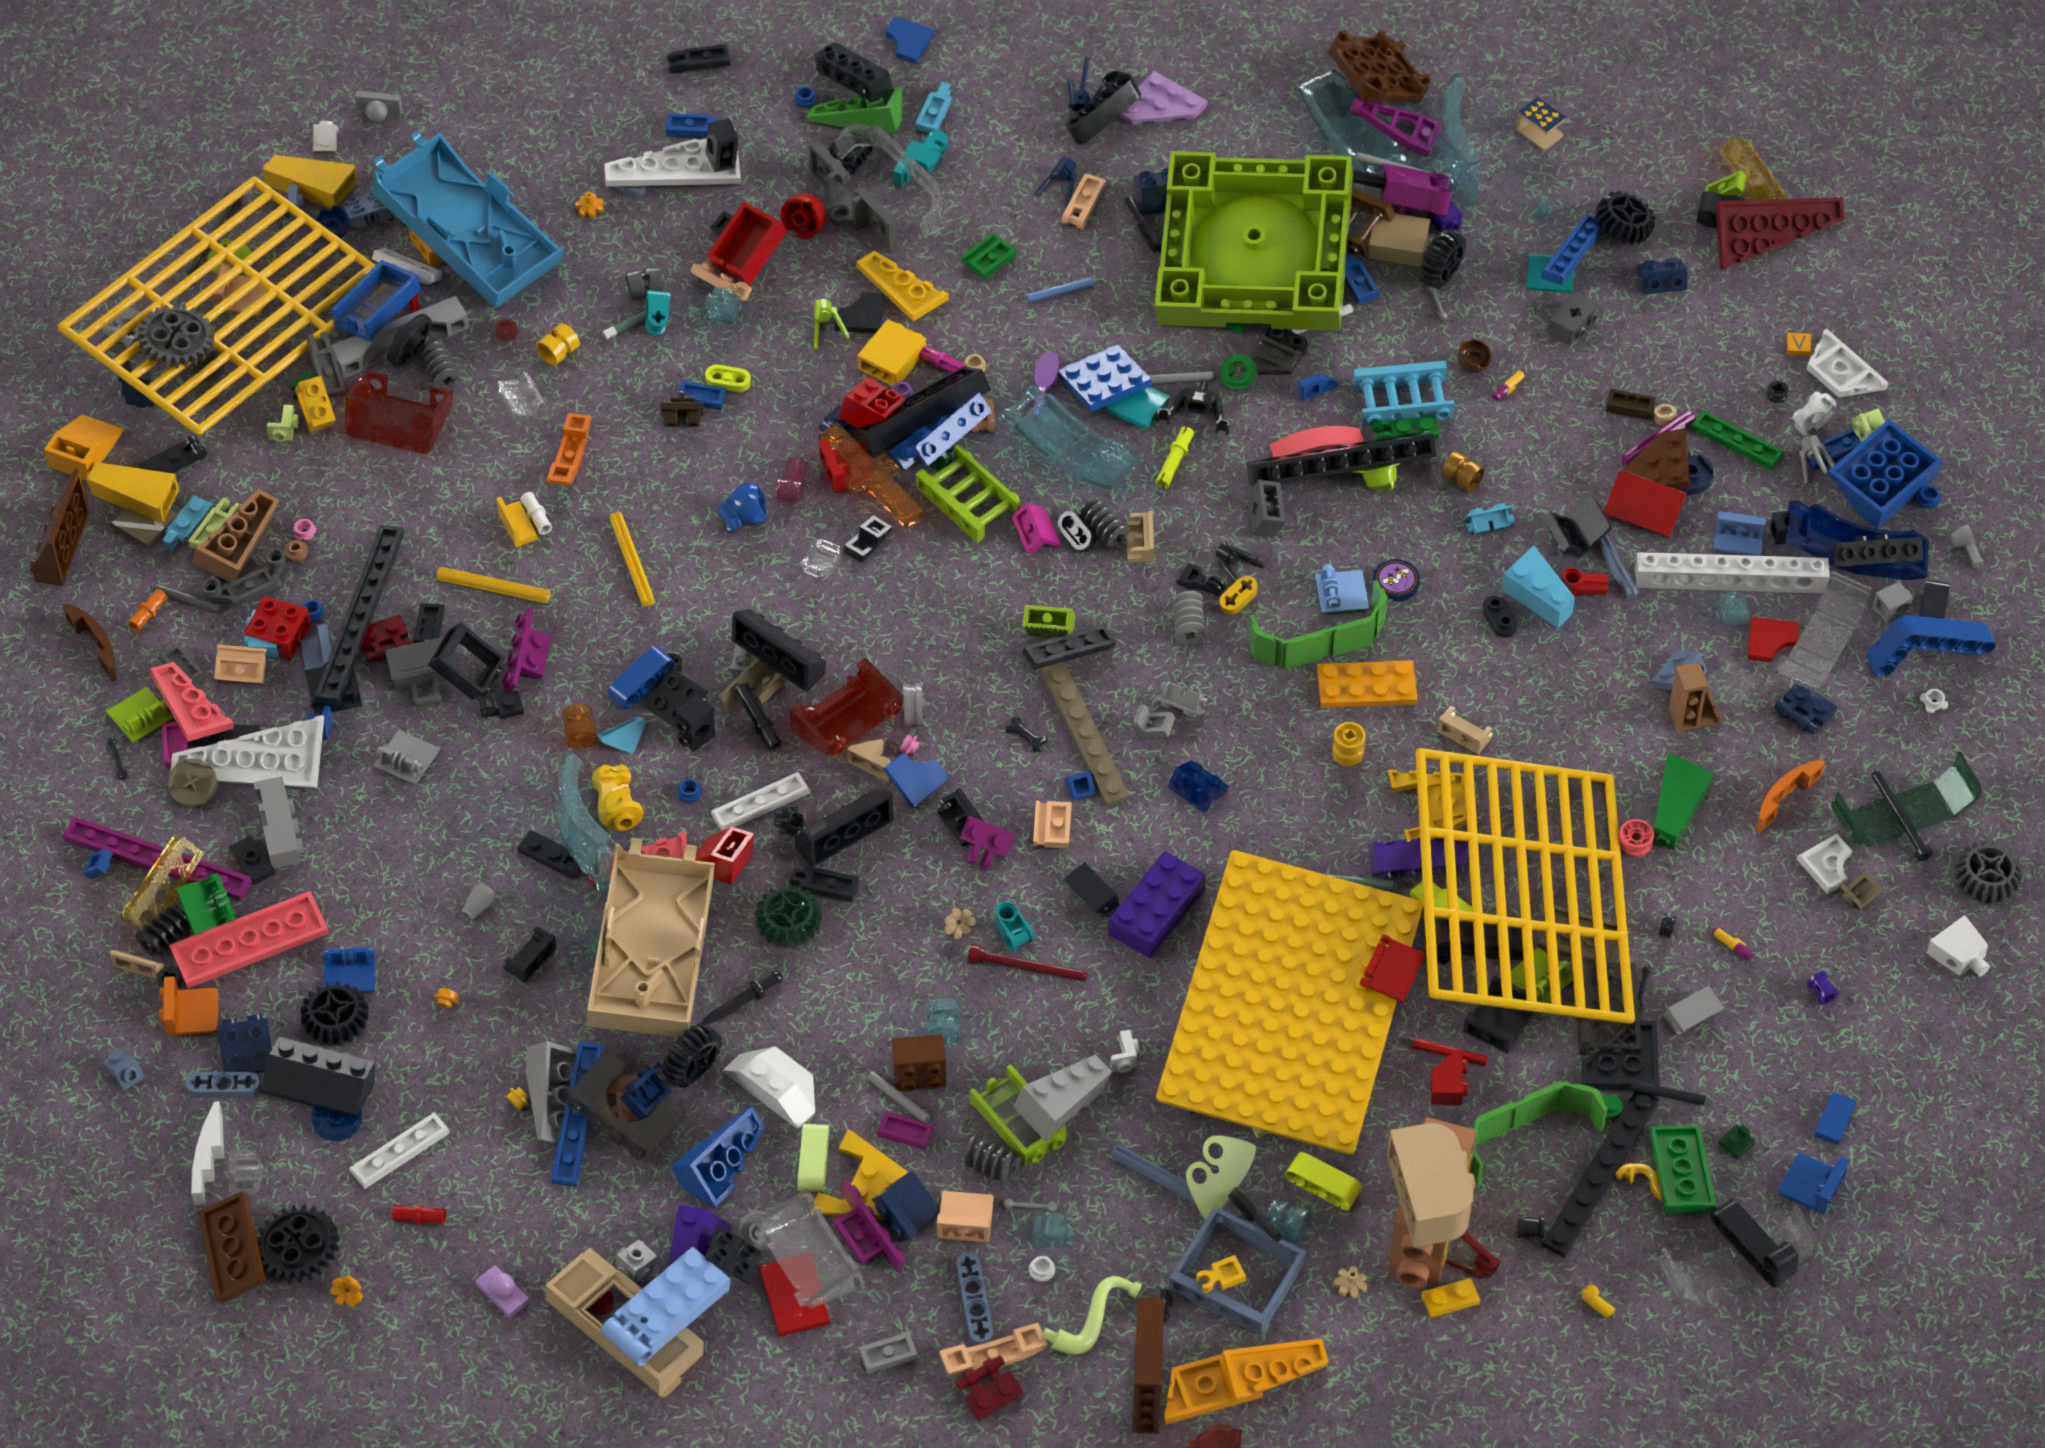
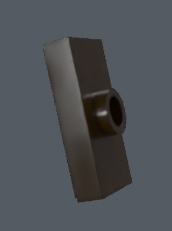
[1605,389,1656,420]

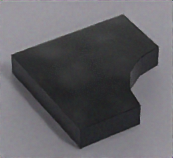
[834,292,884,333]

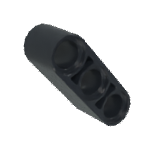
[1919,579,1950,619]

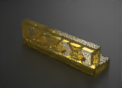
[1718,135,1788,200]
[119,835,205,930]

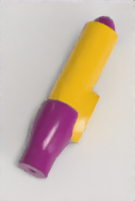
[1492,370,1525,401]
[1712,928,1754,961]

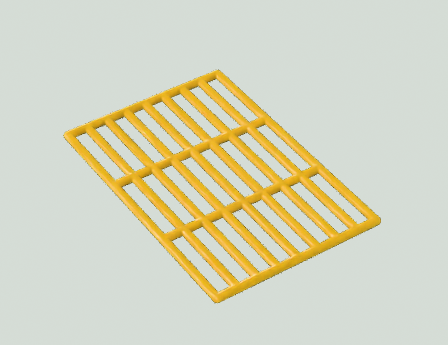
[57,176,388,435]
[1415,748,1635,1024]

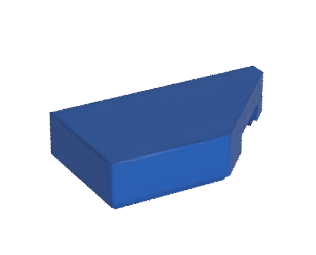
[1298,373,1339,401]

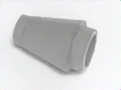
[461,883,496,921]

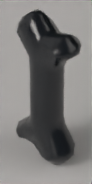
[1005,717,1048,752]

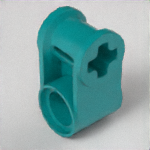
[645,290,670,336]
[995,902,1036,952]

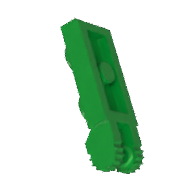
[1371,416,1439,439]

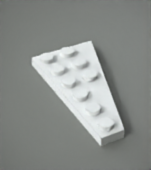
[604,128,741,186]
[170,715,324,789]

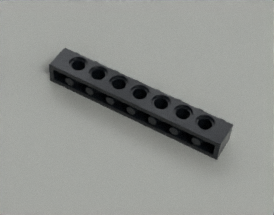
[1246,431,1437,487]

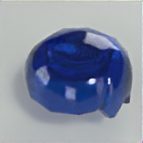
[316,205,349,240]

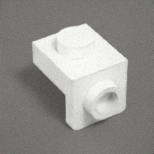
[313,121,338,152]
[1110,1030,1139,1073]

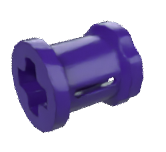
[1807,971,1839,1005]

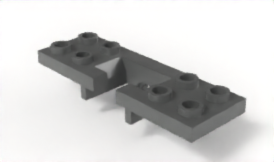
[808,139,898,253]

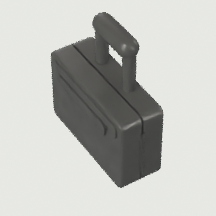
[385,638,453,707]

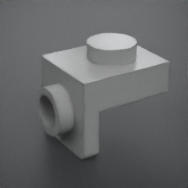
[1134,705,1175,738]

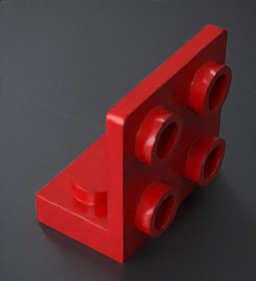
[819,439,878,493]
[244,596,311,661]

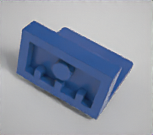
[1778,1152,1850,1215]

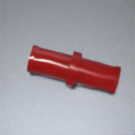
[392,1204,447,1225]

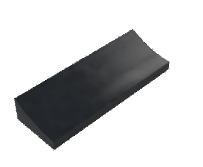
[848,366,991,454]

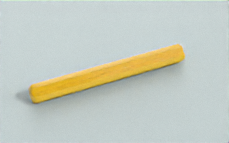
[610,512,654,607]
[437,567,551,604]

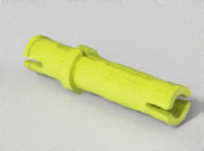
[1155,427,1195,489]

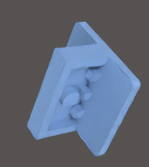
[1713,511,1766,556]

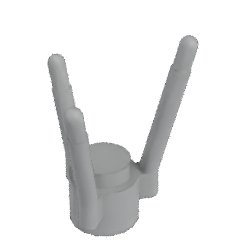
[1799,435,1836,484]

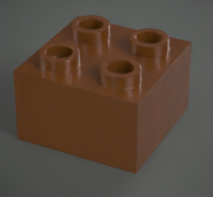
[892,1034,946,1092]

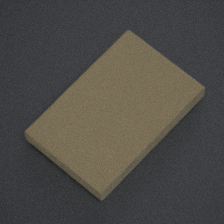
[1538,905,1618,969]

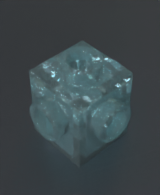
[704,287,742,325]

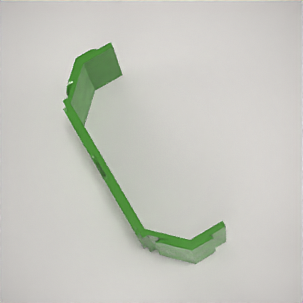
[1248,580,1388,669]
[1470,1081,1608,1188]

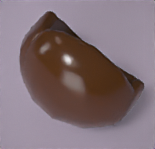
[1457,338,1492,373]

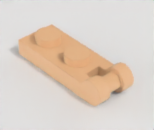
[1061,173,1106,230]

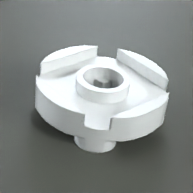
[1792,392,1836,435]

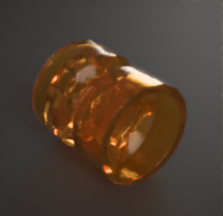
[562,703,598,749]

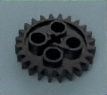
[257,1204,340,1284]

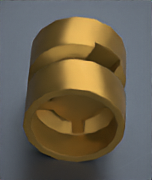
[1441,451,1485,493]

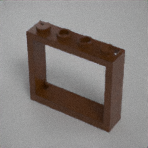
[1132,1296,1164,1434]

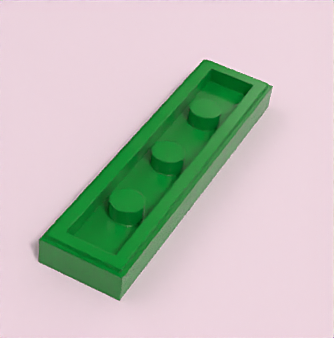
[1691,410,1784,471]

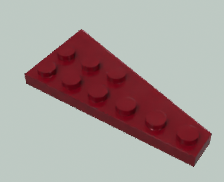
[1716,197,1845,270]

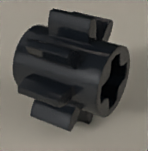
[773,805,804,835]

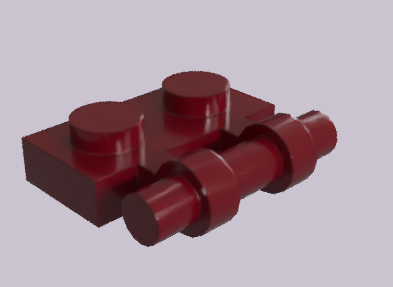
[361,615,413,662]
[955,1355,1024,1421]

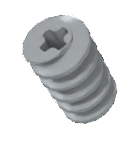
[1173,591,1205,644]

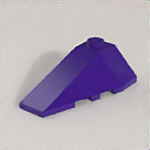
[668,1205,732,1267]

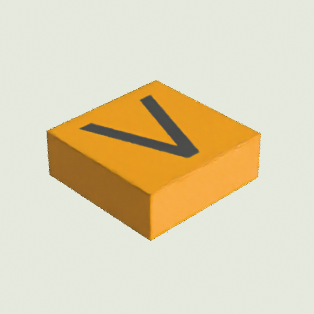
[1786,333,1811,356]

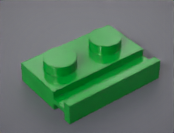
[961,232,1017,280]

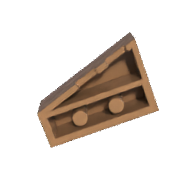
[1668,663,1723,732]

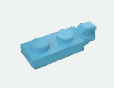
[915,82,952,134]
[162,495,214,551]

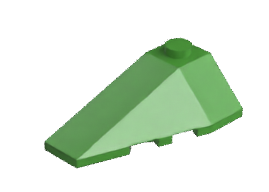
[807,86,902,134]

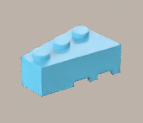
[1502,546,1575,628]

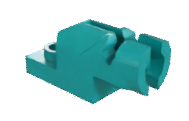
[893,130,949,188]

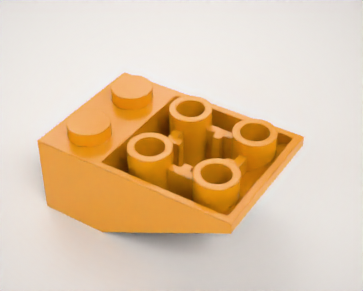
[44,414,124,480]

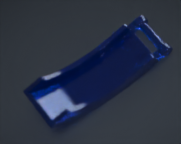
[1785,500,1929,580]

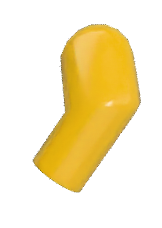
[1582,1285,1615,1319]

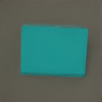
[1526,253,1574,293]

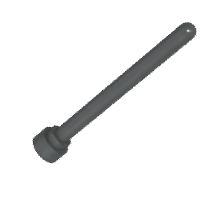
[185,187,244,274]

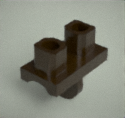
[660,389,704,427]

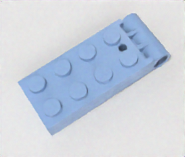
[600,1247,730,1366]

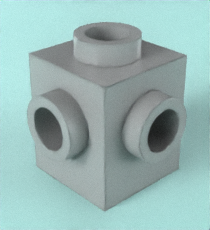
[614,1240,657,1283]

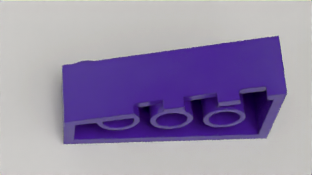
[1368,838,1469,879]

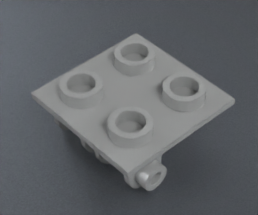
[373,730,441,785]

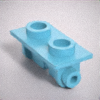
[1463,503,1515,534]

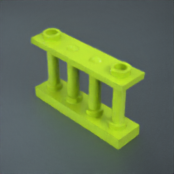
[915,445,1020,543]

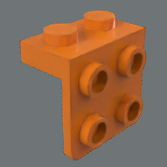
[159,977,219,1036]

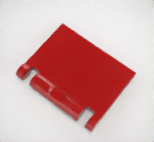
[1359,934,1426,1003]

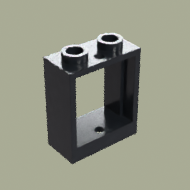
[428,623,505,700]

